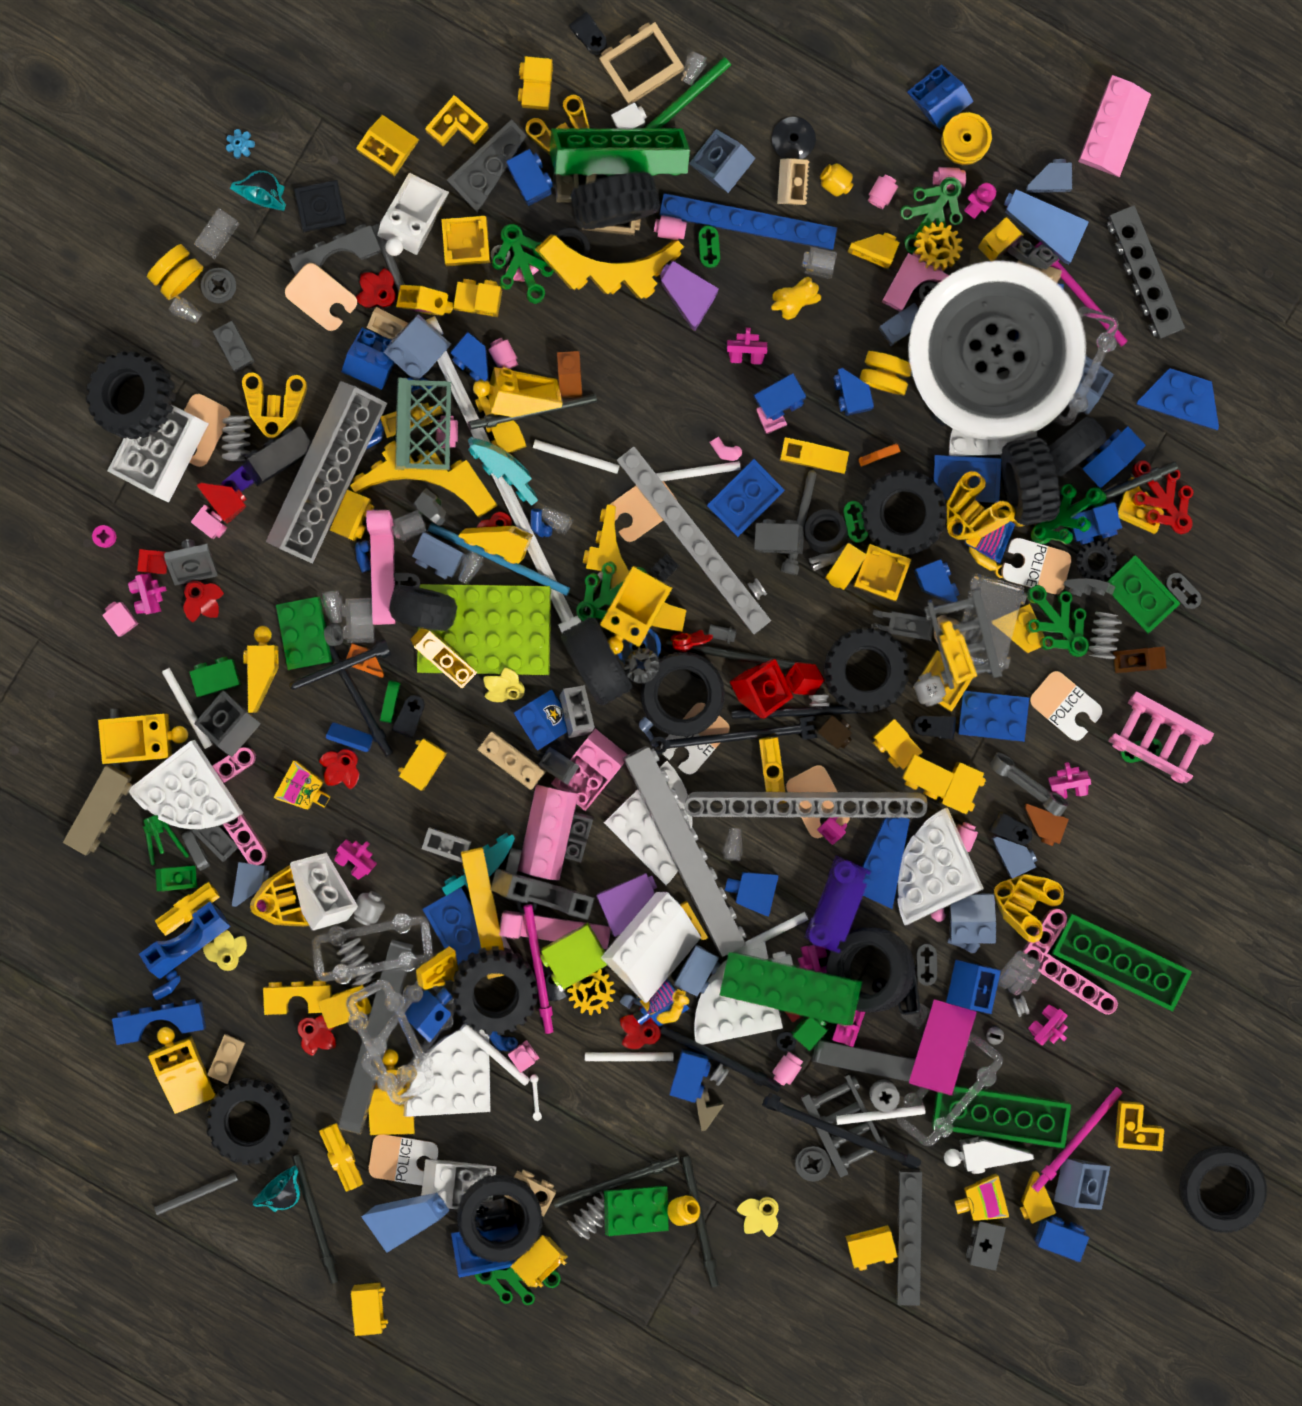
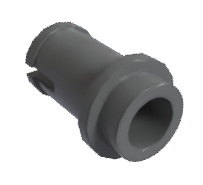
[708,624,737,644]

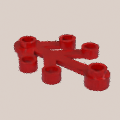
[1132,460,1193,534]

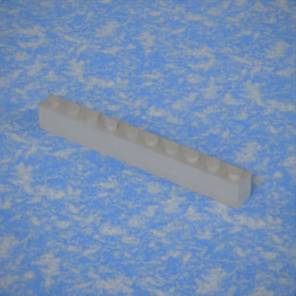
[617,447,771,635]
[623,746,747,957]

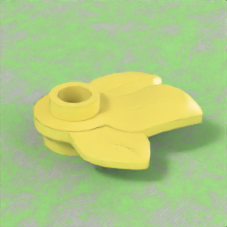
[484,667,525,702]
[203,930,247,971]
[737,1197,779,1237]

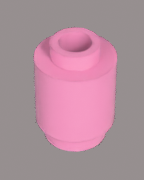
[933,167,966,190]
[868,175,898,209]
[654,215,687,240]
[489,338,518,369]
[436,416,458,448]
[957,822,978,852]
[772,1052,803,1086]

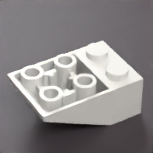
[421,1159,496,1210]

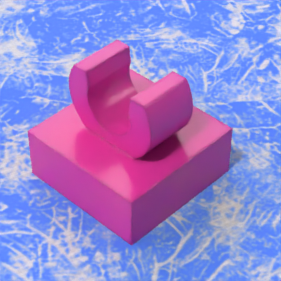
[817,817,847,845]

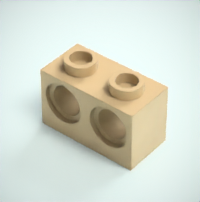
[504,1169,556,1217]

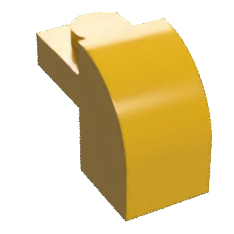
[825,543,867,590]

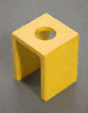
[318,985,372,1028]

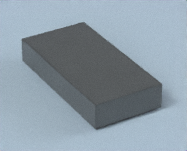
[538,747,579,785]

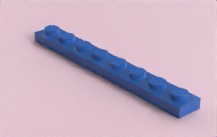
[660,194,837,250]

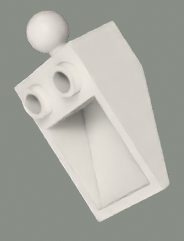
[377,173,449,256]
[944,1136,1033,1174]

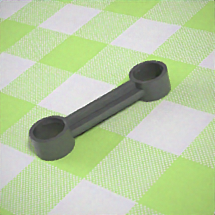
[989,752,1069,816]

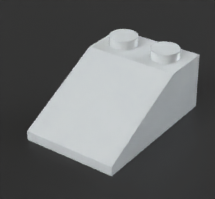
[290,853,358,931]

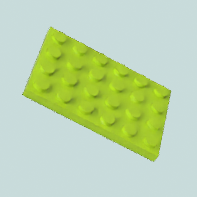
[417,584,551,675]

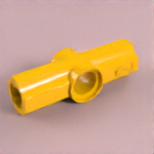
[759,737,787,805]
[155,882,220,936]
[319,1123,363,1192]

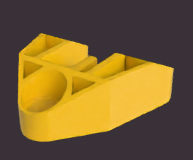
[526,95,590,155]
[242,372,307,439]
[947,471,1015,540]
[250,865,310,927]
[994,874,1064,943]

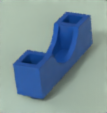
[139,902,231,979]
[112,999,206,1045]

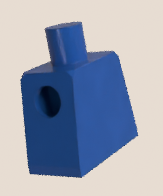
[725,872,779,917]
[400,988,453,1042]

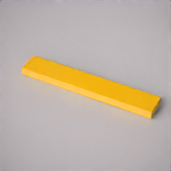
[461,847,504,979]

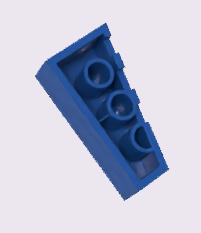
[862,818,910,909]

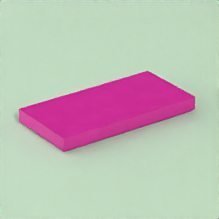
[909,1000,977,1096]

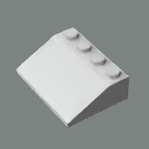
[107,405,209,502]
[601,892,701,1003]

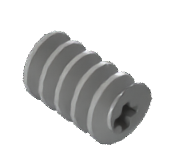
[222,416,251,462]
[1089,612,1122,659]
[337,937,376,987]
[869,1079,900,1112]
[567,1191,605,1239]

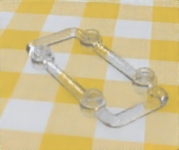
[1052,307,1119,426]
[312,913,433,984]
[362,979,456,1094]
[346,980,435,1105]
[896,1033,1003,1146]

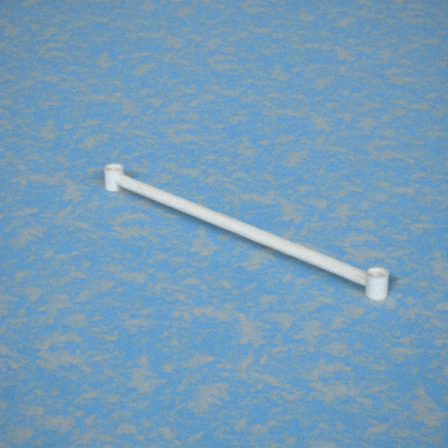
[425,316,581,633]

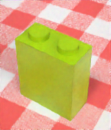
[540,922,607,990]

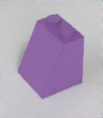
[660,261,719,331]
[597,873,657,937]

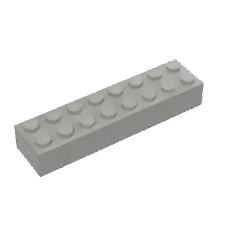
[266,381,387,564]

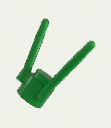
[143,815,189,865]

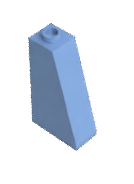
[1004,189,1089,265]
[361,1193,450,1252]

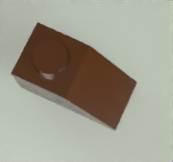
[1113,646,1167,673]

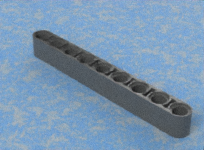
[339,940,414,1134]

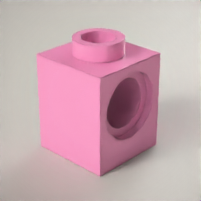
[102,602,139,637]

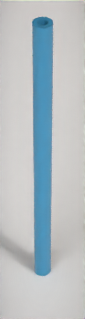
[428,523,570,596]

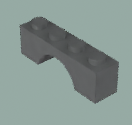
[289,224,382,275]

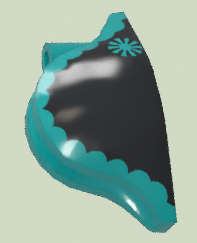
[230,170,286,211]
[252,1165,300,1212]

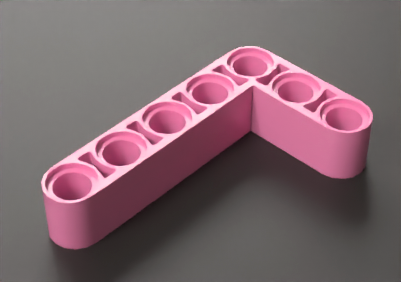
[367,510,396,625]
[212,747,268,865]
[1021,908,1118,1014]
[499,911,611,949]

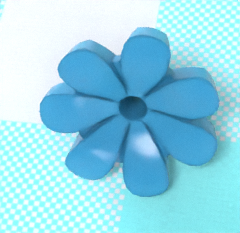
[226,129,255,159]

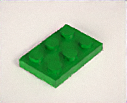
[1106,555,1181,634]
[276,597,332,670]
[604,1186,669,1236]

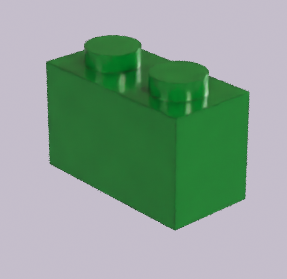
[189,656,242,697]
[791,1016,827,1051]

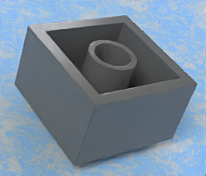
[194,691,261,757]

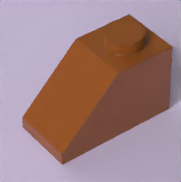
[557,351,582,399]
[1024,803,1069,846]

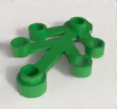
[900,177,963,253]
[492,224,554,304]
[1031,484,1106,544]
[576,562,647,624]
[1026,585,1089,657]
[475,1267,561,1305]

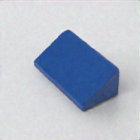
[326,723,373,752]

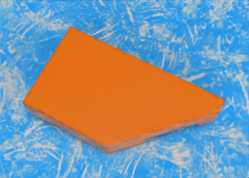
[858,444,900,467]
[346,643,384,678]

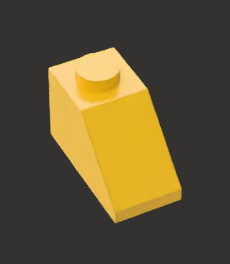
[1020,1170,1056,1224]

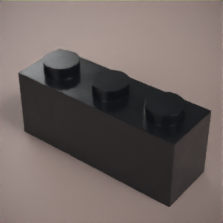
[242,426,312,487]

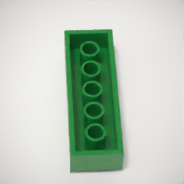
[550,129,690,176]
[1050,913,1192,1012]
[719,952,862,1026]
[931,1085,1071,1148]

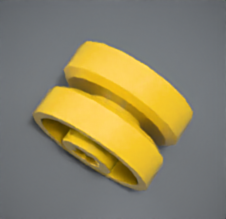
[941,112,992,165]
[147,244,204,300]
[859,351,912,396]

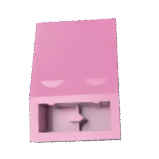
[551,729,628,811]

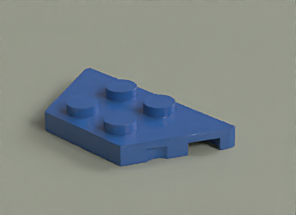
[1136,368,1219,431]

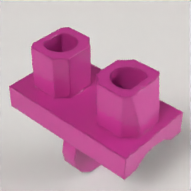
[964,183,996,219]
[727,328,767,364]
[128,573,167,614]
[1048,762,1091,799]
[334,839,377,880]
[798,945,827,973]
[1028,1005,1068,1046]
[832,1011,865,1047]

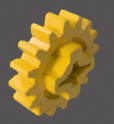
[914,222,963,271]
[567,969,615,1015]

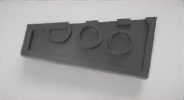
[447,119,527,213]

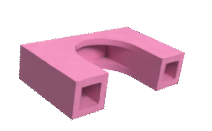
[882,253,950,312]

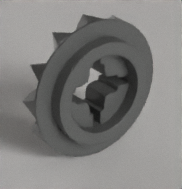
[201,268,236,303]
[624,648,659,683]
[795,1146,831,1182]

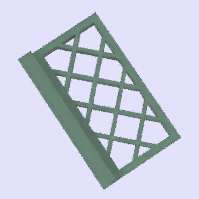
[395,378,451,470]

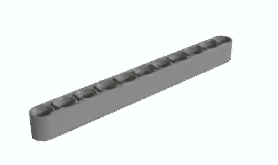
[684,792,927,818]

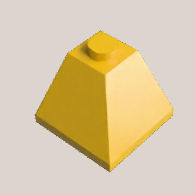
[847,233,899,269]

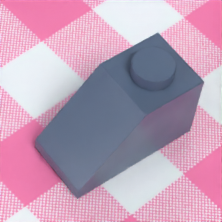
[1026,159,1072,193]
[879,303,919,346]
[991,836,1037,879]
[232,861,270,907]

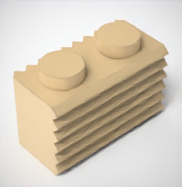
[777,159,810,205]

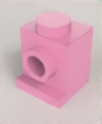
[756,407,787,434]
[191,505,227,539]
[508,1040,539,1073]

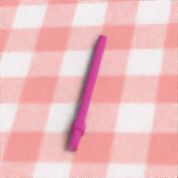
[1035,241,1128,347]
[523,904,554,1034]
[1031,1087,1123,1193]

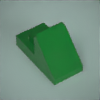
[155,866,197,891]

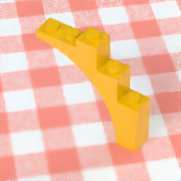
[535,235,684,299]
[350,440,498,518]
[583,505,686,632]

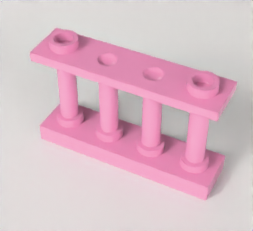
[1109,691,1214,783]

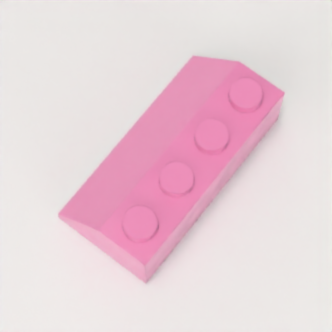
[1078,75,1151,177]
[518,784,578,880]

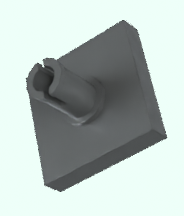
[164,539,218,585]

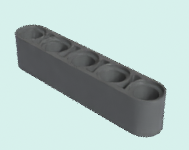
[812,1039,916,1081]

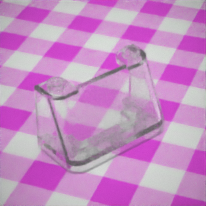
[960,573,1027,673]

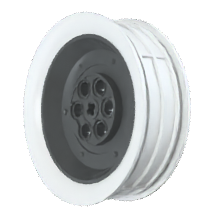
[909,261,1085,441]

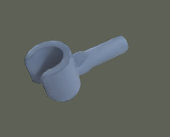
[638,717,659,748]
[948,938,980,953]
[620,993,642,1009]

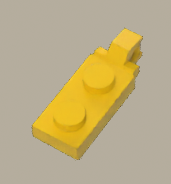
[381,403,443,438]
[939,620,977,684]

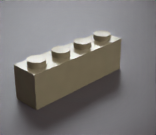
[63,764,132,856]

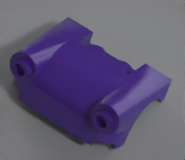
[804,856,871,953]

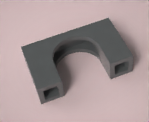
[490,869,594,920]

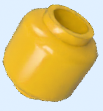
[820,163,853,197]
[667,1195,700,1226]

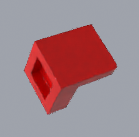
[137,549,167,574]
[784,663,824,695]

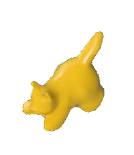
[771,277,821,320]

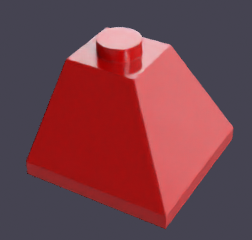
[197,483,247,524]
[730,659,794,719]

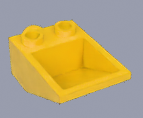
[473,367,562,417]
[600,567,672,655]
[243,626,279,713]
[98,714,188,764]
[148,1027,216,1114]
[369,1049,415,1135]

